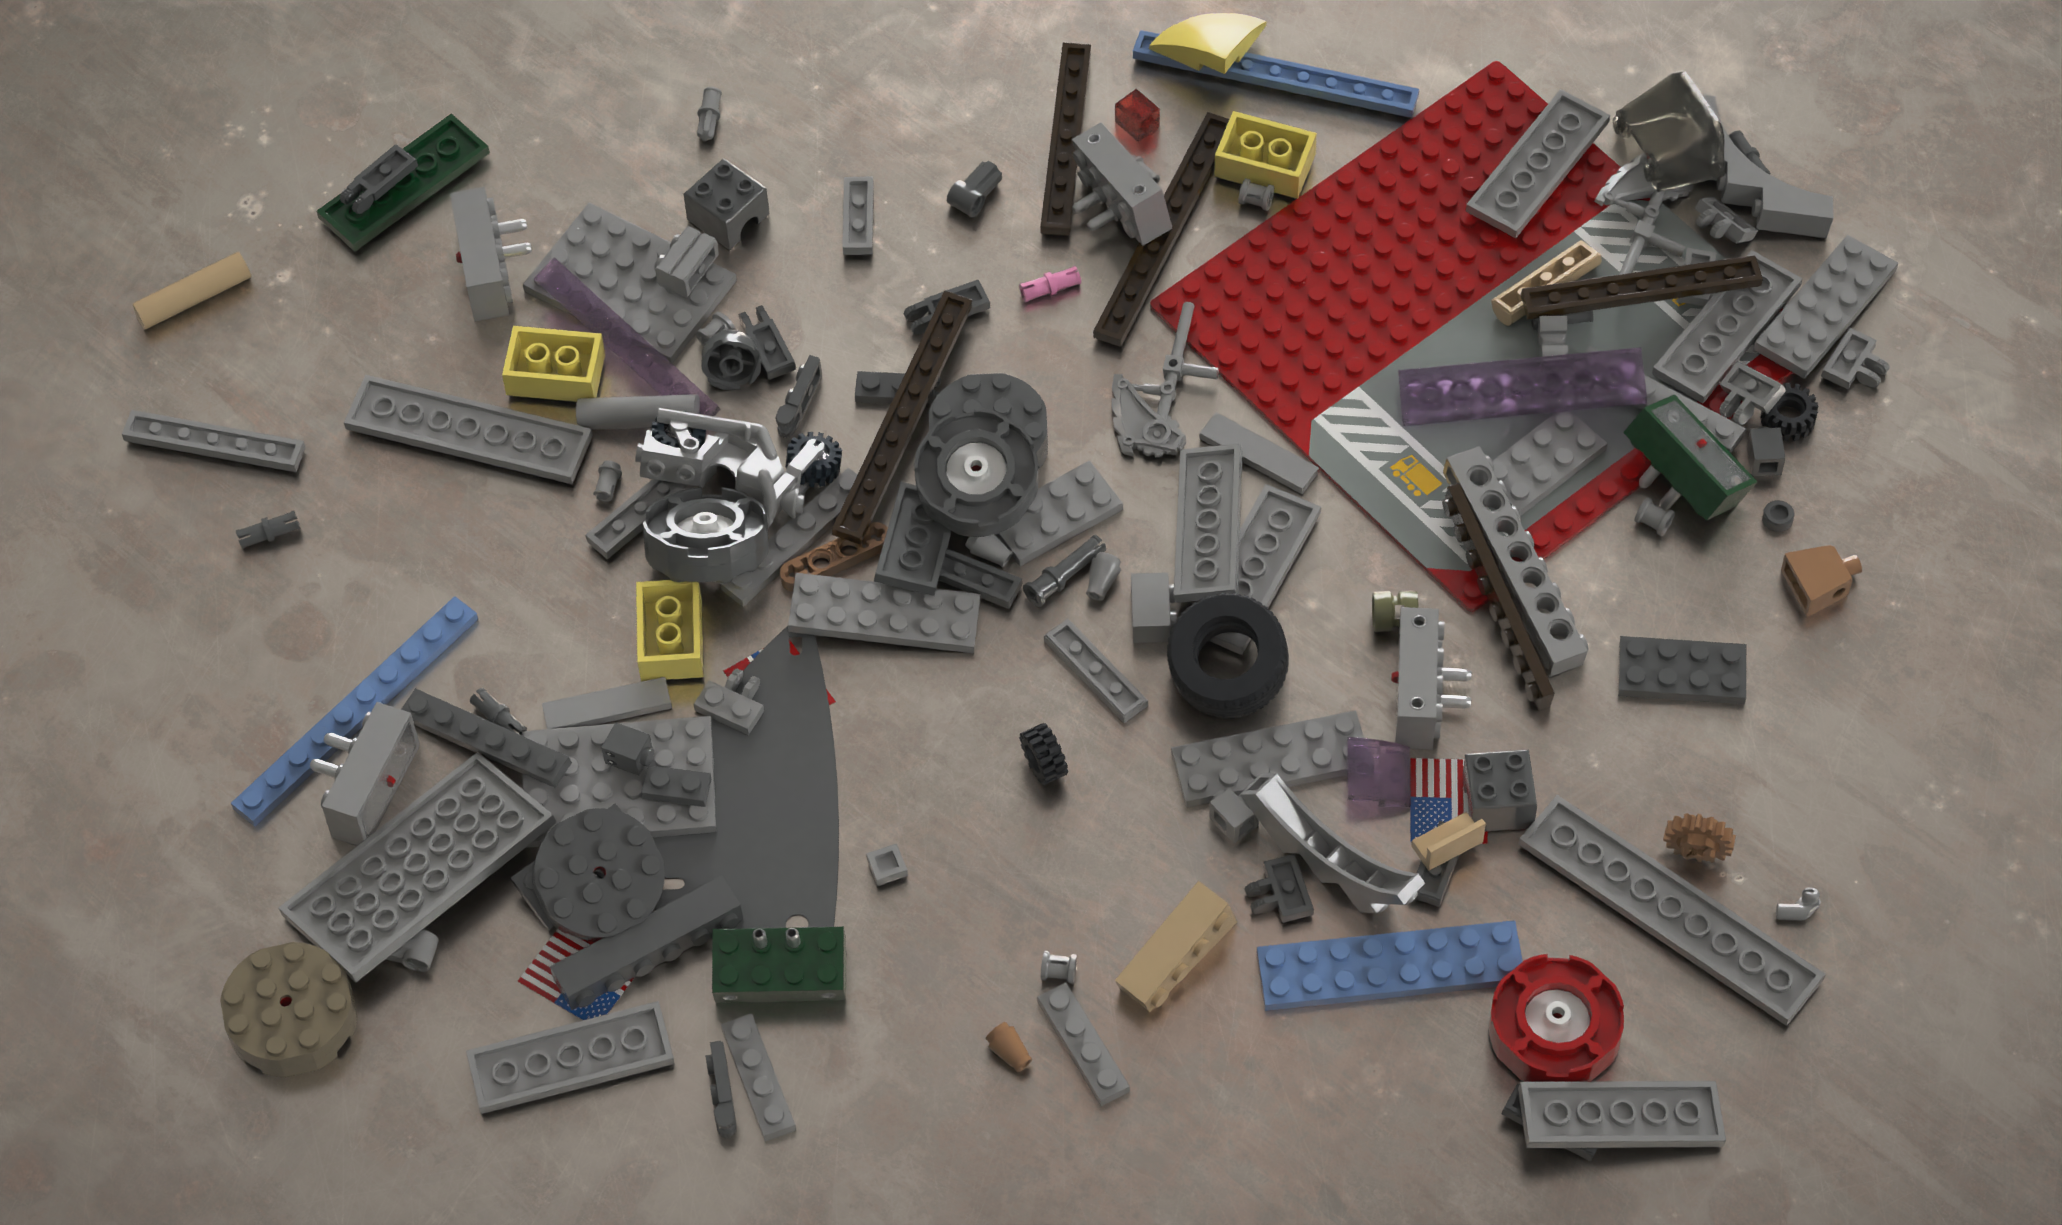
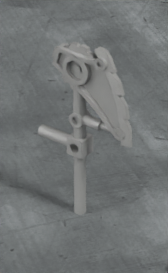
[1594,153,1693,275]
[1111,302,1219,457]

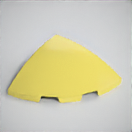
[1149,13,1266,74]

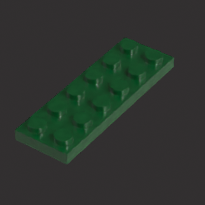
[316,113,490,251]

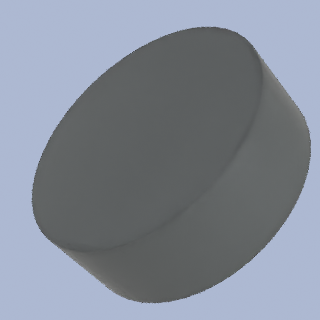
[1762,500,1795,532]

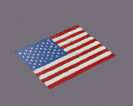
[1410,758,1488,844]
[517,929,635,1020]

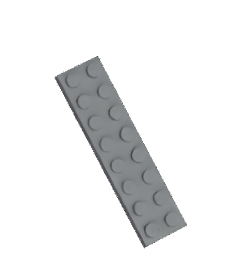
[344,375,593,484]

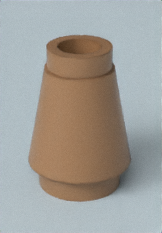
[985,1022,1032,1072]

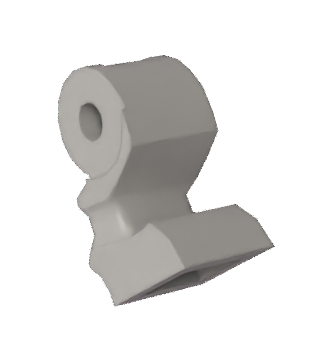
[1537,316,1569,374]

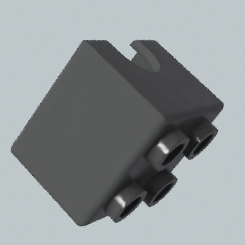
[683,158,770,250]
[1462,749,1537,832]

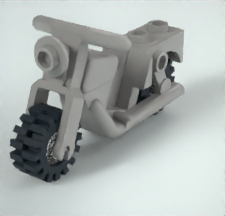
[635,408,842,528]

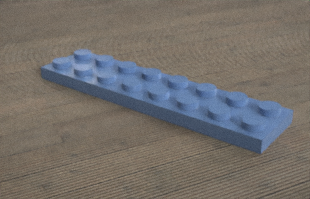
[1256,920,1523,1011]

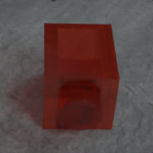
[1115,89,1160,142]

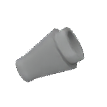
[965,535,1013,567]
[1086,552,1121,601]

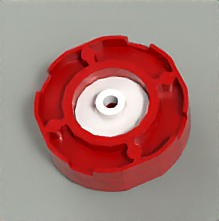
[1489,954,1624,1082]

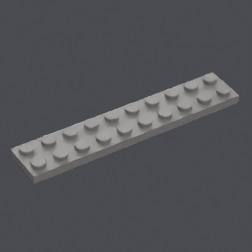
[1519,795,1825,1026]

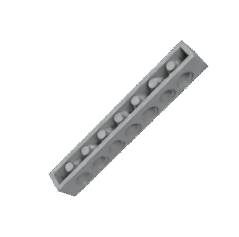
[1443,446,1589,677]

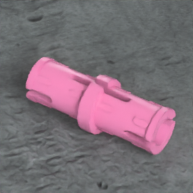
[1019,266,1081,302]

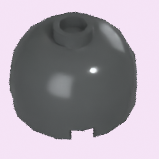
[701,329,761,390]

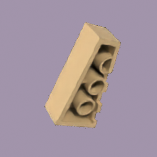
[1115,881,1237,1012]

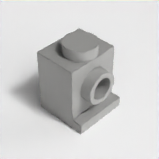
[1209,788,1259,843]

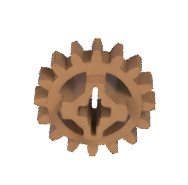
[1663,813,1736,863]

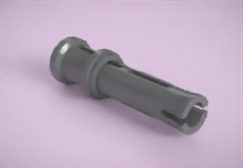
[1023,535,1106,607]

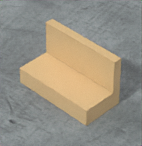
[1411,811,1486,871]

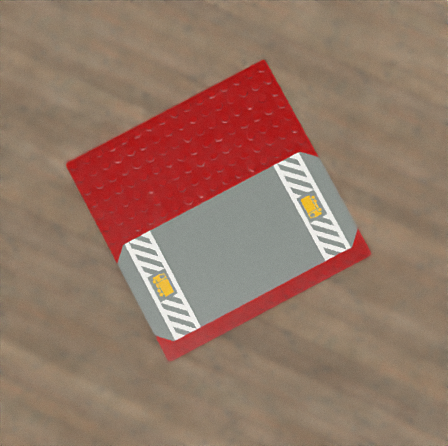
[1150,61,1793,612]

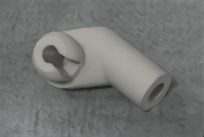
[1776,888,1821,921]

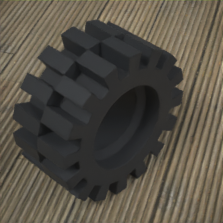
[1760,383,1819,442]
[1019,723,1068,785]

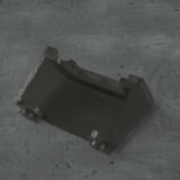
[1612,71,1725,192]

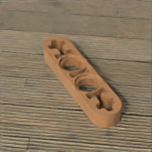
[780,522,888,591]

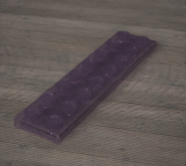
[1398,347,1647,426]

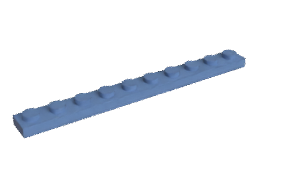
[1133,30,1419,118]
[231,596,478,827]

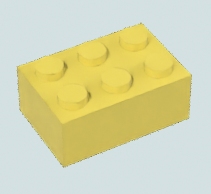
[1214,111,1317,199]
[502,326,605,402]
[636,580,704,681]

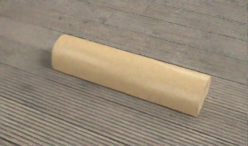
[1491,240,1602,326]
[133,252,251,330]

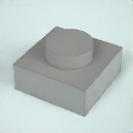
[866,843,908,886]

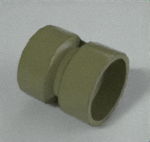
[1372,591,1419,632]

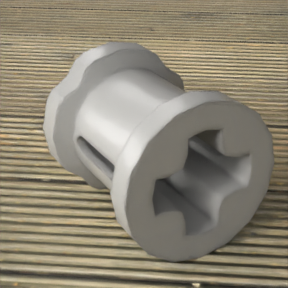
[1238,178,1274,211]
[696,312,735,346]
[1634,497,1675,536]
[1041,951,1077,984]

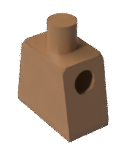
[1781,545,1862,617]

